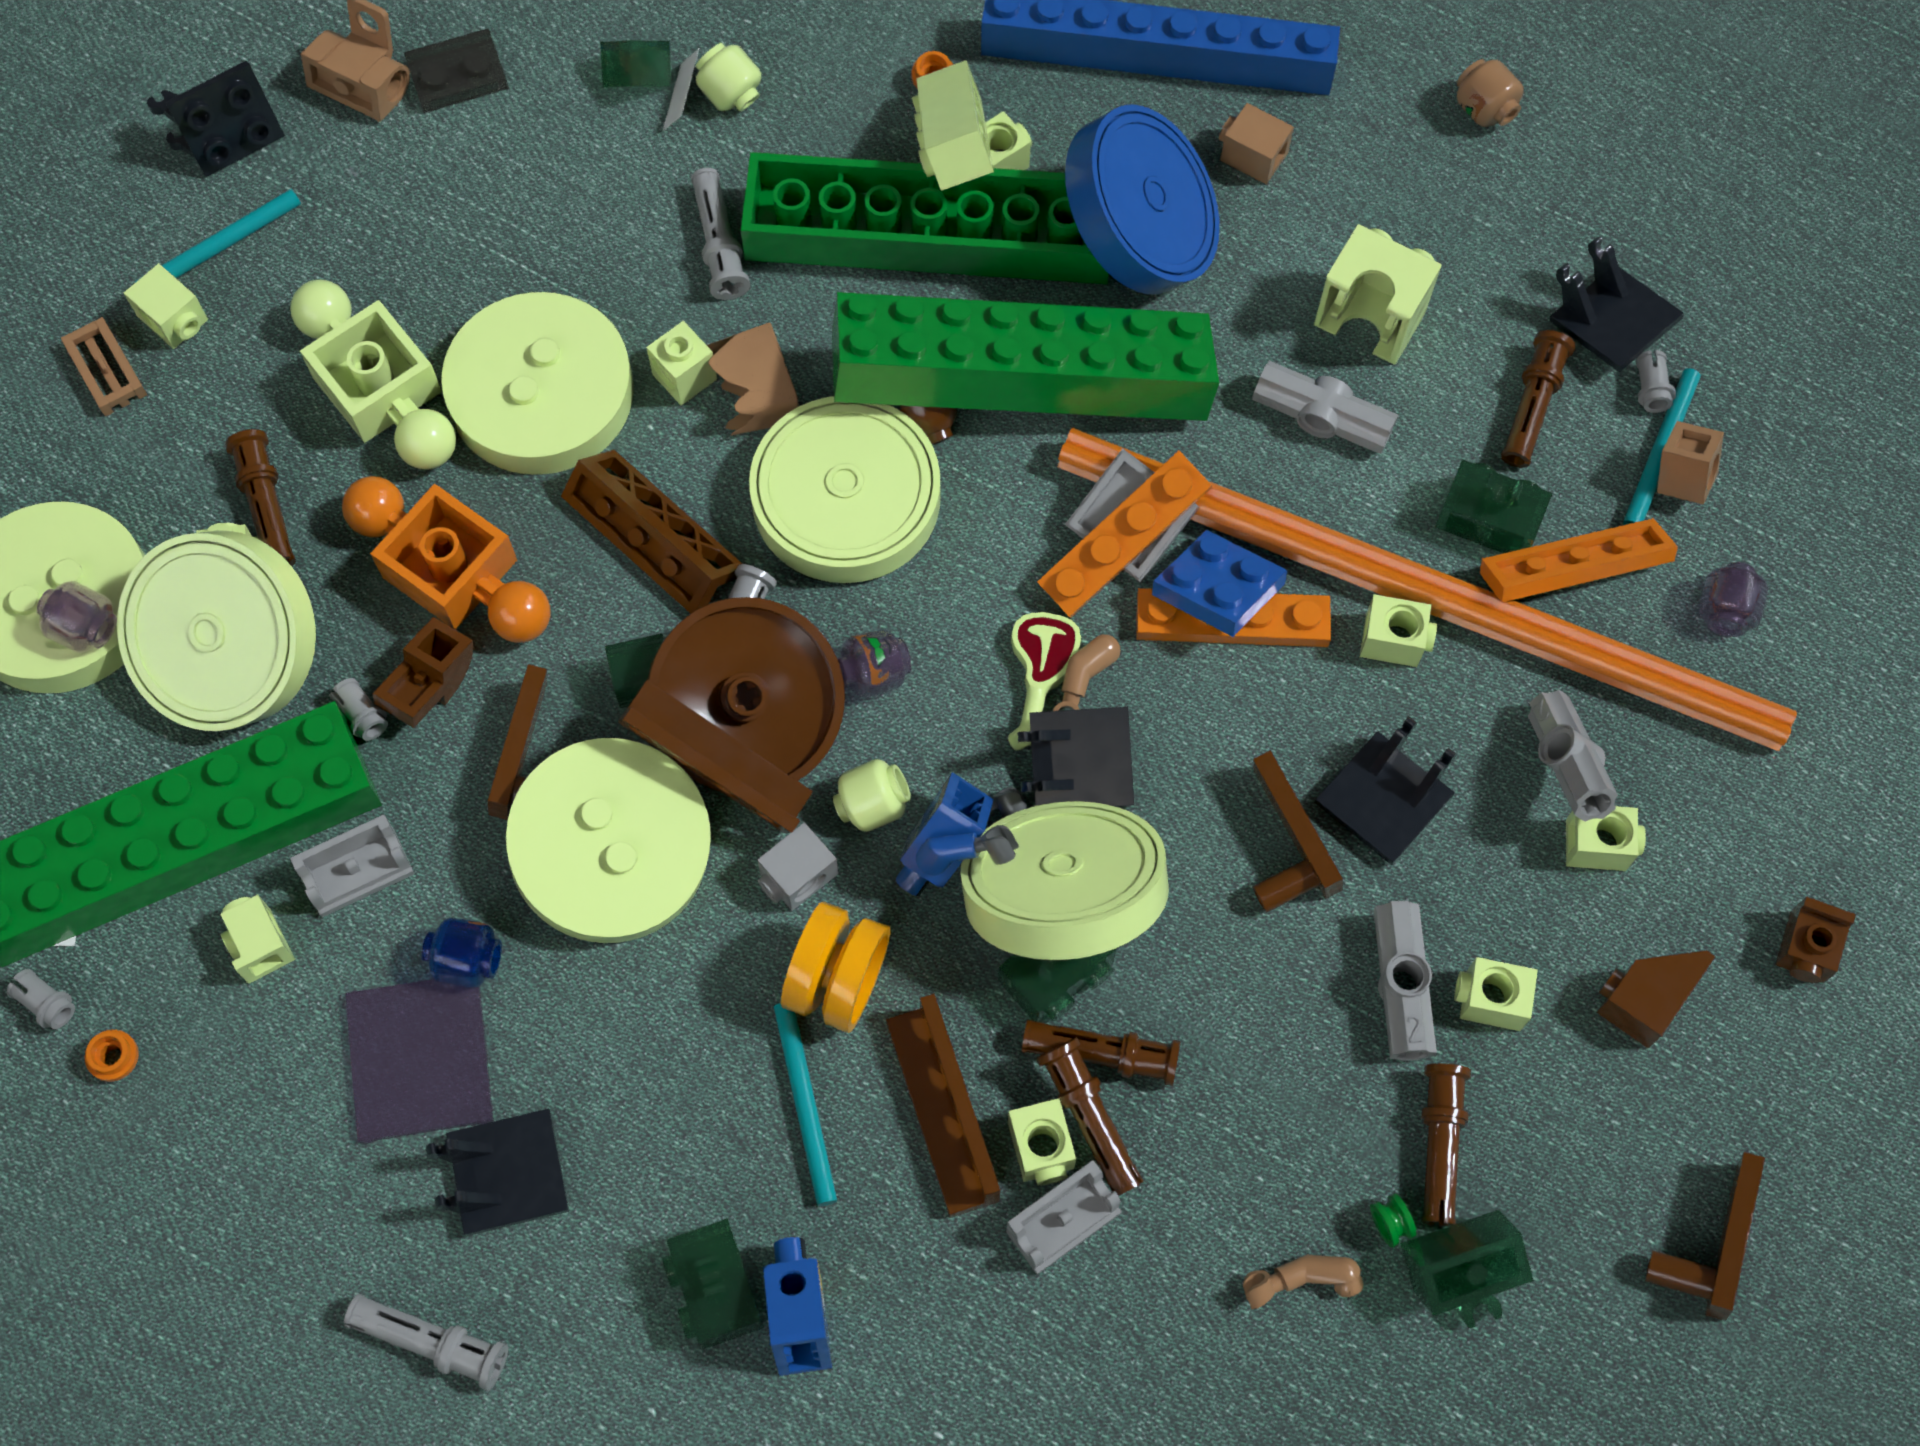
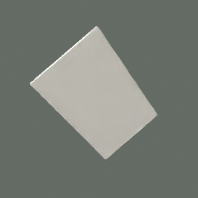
[663,49,699,131]

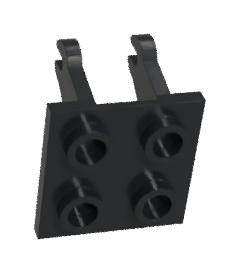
[147,60,285,177]
[1550,237,1684,372]
[1018,706,1134,806]
[1314,716,1457,865]
[425,1109,569,1236]

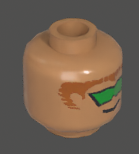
[1457,59,1524,127]

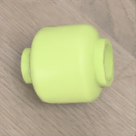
[696,43,761,112]
[833,759,911,832]

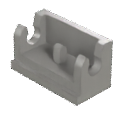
[290,815,414,917]
[1006,1160,1122,1275]

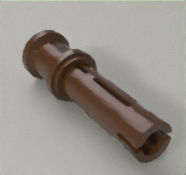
[1501,330,1576,468]
[225,429,296,566]
[1022,1019,1181,1086]
[1036,1037,1144,1196]
[1421,1063,1471,1227]

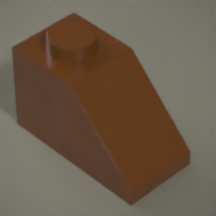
[1596,950,1716,1048]

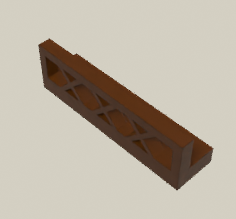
[561,450,742,614]
[618,680,813,833]
[886,993,1001,1218]

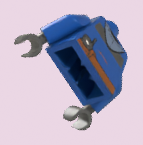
[896,772,1027,896]

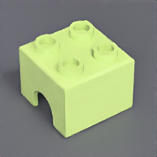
[1314,225,1442,364]

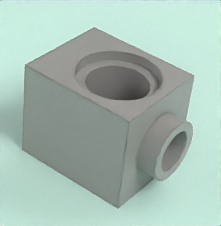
[757,822,838,911]

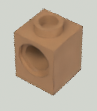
[1657,421,1724,505]

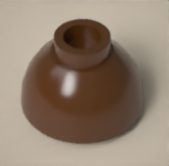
[897,405,958,445]

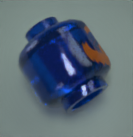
[421,917,502,989]

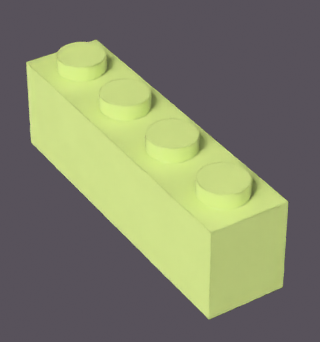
[912,60,994,191]

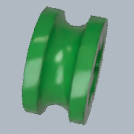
[1370,1193,1417,1248]

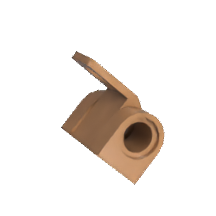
[301,0,410,122]

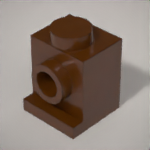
[1775,896,1856,983]

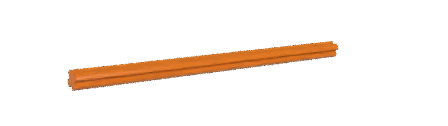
[1057,428,1797,752]

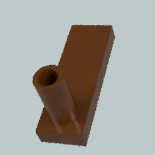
[488,664,547,820]
[1252,750,1343,913]
[1645,1152,1765,1321]

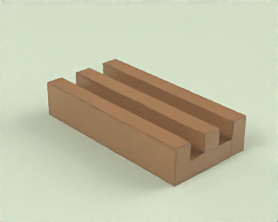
[61,317,147,417]

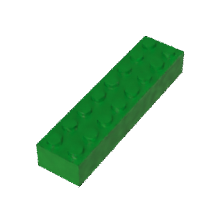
[741,152,1109,284]
[832,292,1219,421]
[0,701,382,967]

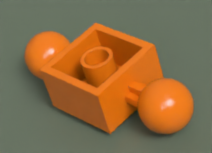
[342,476,551,643]

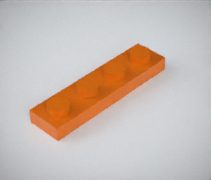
[1037,450,1212,618]
[1480,518,1678,603]
[1136,588,1331,647]

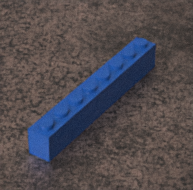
[981,0,1340,95]

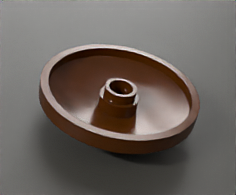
[647,597,845,793]

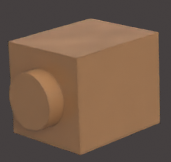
[1219,103,1294,185]

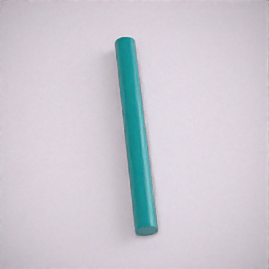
[134,189,301,283]
[1622,368,1701,525]
[774,1003,837,1206]

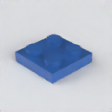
[1152,530,1287,637]

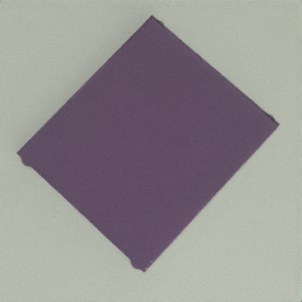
[345,972,494,1144]

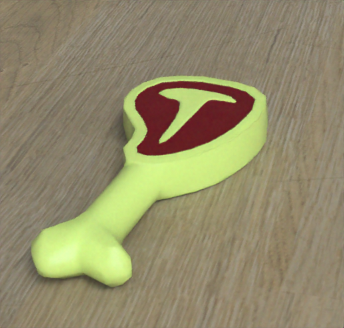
[1008,612,1081,750]

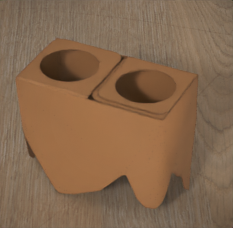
[707,322,799,436]

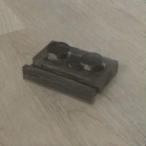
[404,28,509,113]

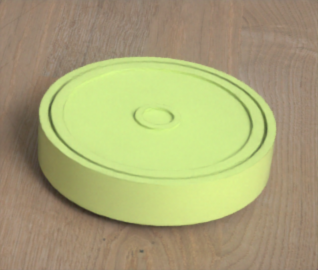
[442,292,634,475]
[749,396,941,583]
[0,502,145,693]
[117,530,316,731]
[506,738,711,943]
[960,801,1169,960]

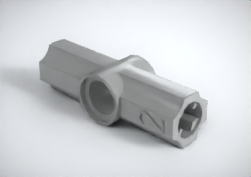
[1252,361,1398,454]
[1528,690,1618,822]
[1373,901,1437,1061]

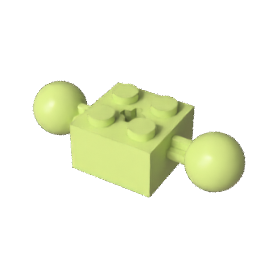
[291,280,456,470]

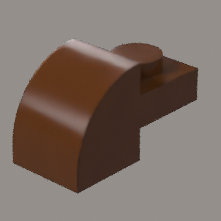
[373,617,473,728]

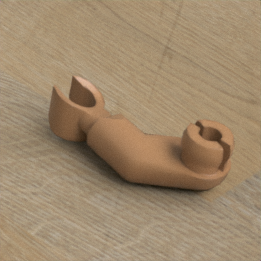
[1053,634,1121,711]
[1243,1254,1363,1309]

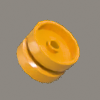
[780,901,891,1033]

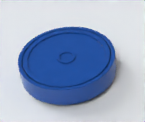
[1065,105,1220,295]

